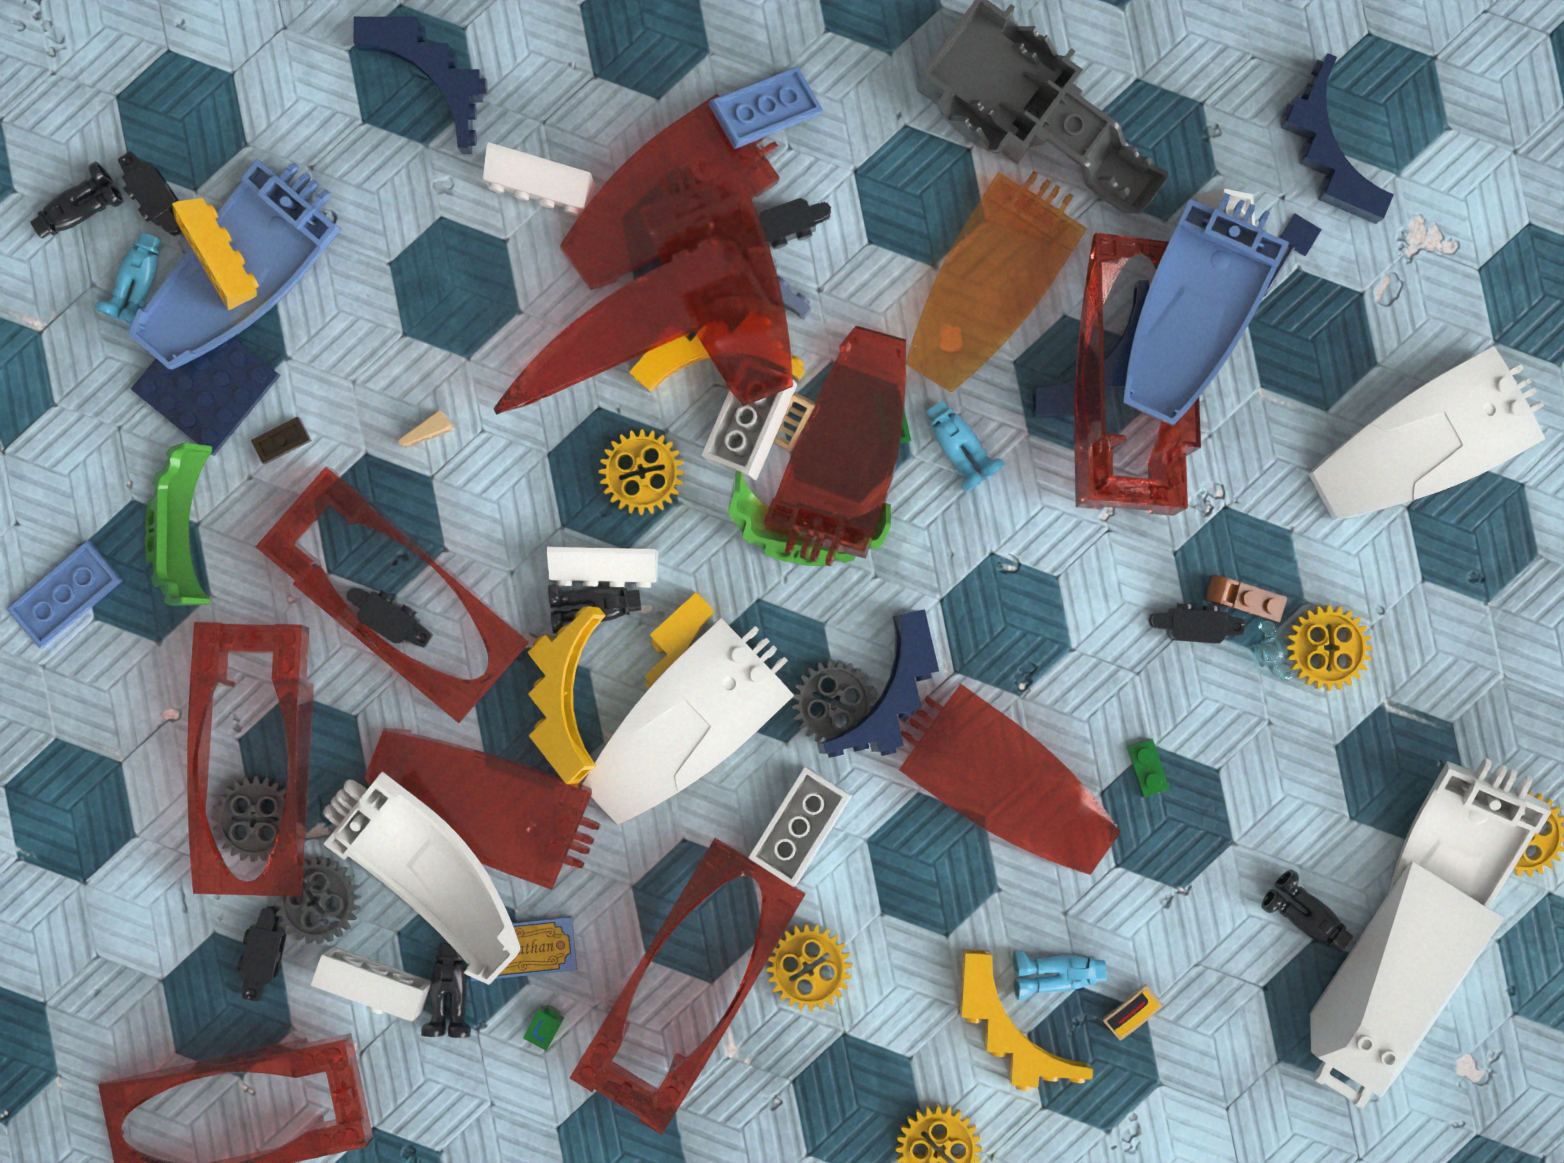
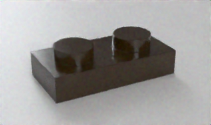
[251,417,312,464]

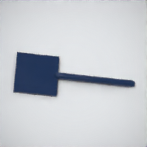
[1263,213,1322,297]

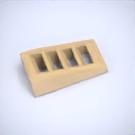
[773,392,817,452]
[398,410,456,448]

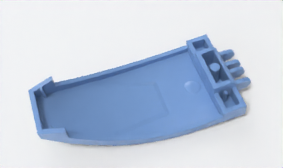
[128,159,341,369]
[1123,193,1289,426]

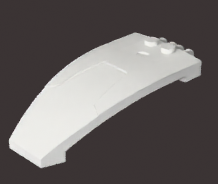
[1308,346,1545,520]
[581,618,794,825]
[1388,758,1551,908]
[323,772,521,985]

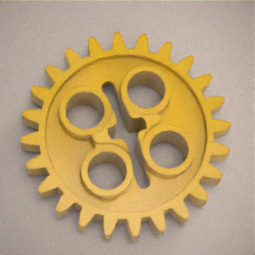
[599,429,685,515]
[1284,605,1373,691]
[1514,790,1564,877]
[766,923,853,1012]
[895,1103,982,1163]

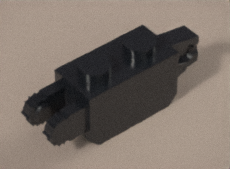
[118,151,182,237]
[741,198,831,250]
[346,588,433,648]
[1148,603,1245,644]
[237,905,287,1002]

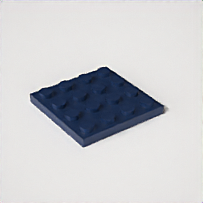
[131,337,281,456]

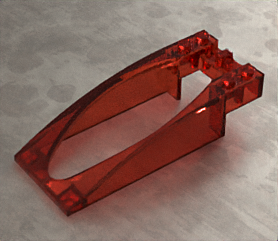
[1074,232,1201,516]
[493,238,748,415]
[255,466,529,723]
[187,622,314,897]
[569,837,806,1135]
[98,1033,373,1163]

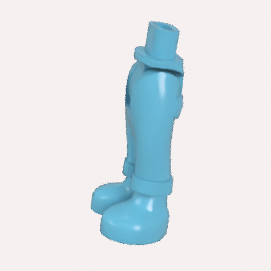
[94,232,161,324]
[926,400,1005,493]
[1013,950,1107,1000]

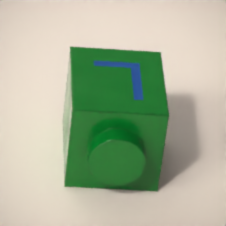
[523,1005,565,1051]

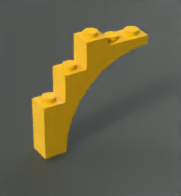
[629,311,805,393]
[644,592,715,688]
[527,606,606,784]
[959,949,1093,1091]

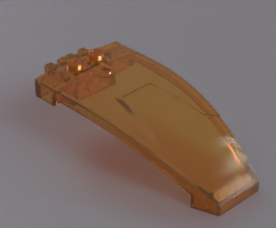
[906,171,1087,393]

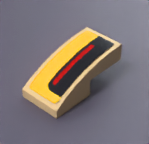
[1103,984,1163,1041]

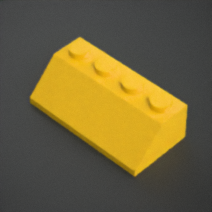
[172,198,259,311]

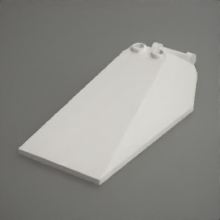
[1309,860,1504,1109]

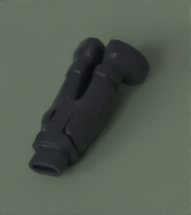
[30,161,124,239]
[548,584,641,634]
[1261,869,1353,952]
[421,943,471,1038]

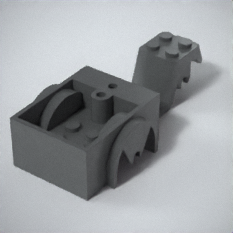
[917,0,1168,214]

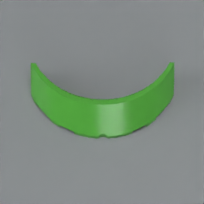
[145,443,212,606]
[728,471,891,566]

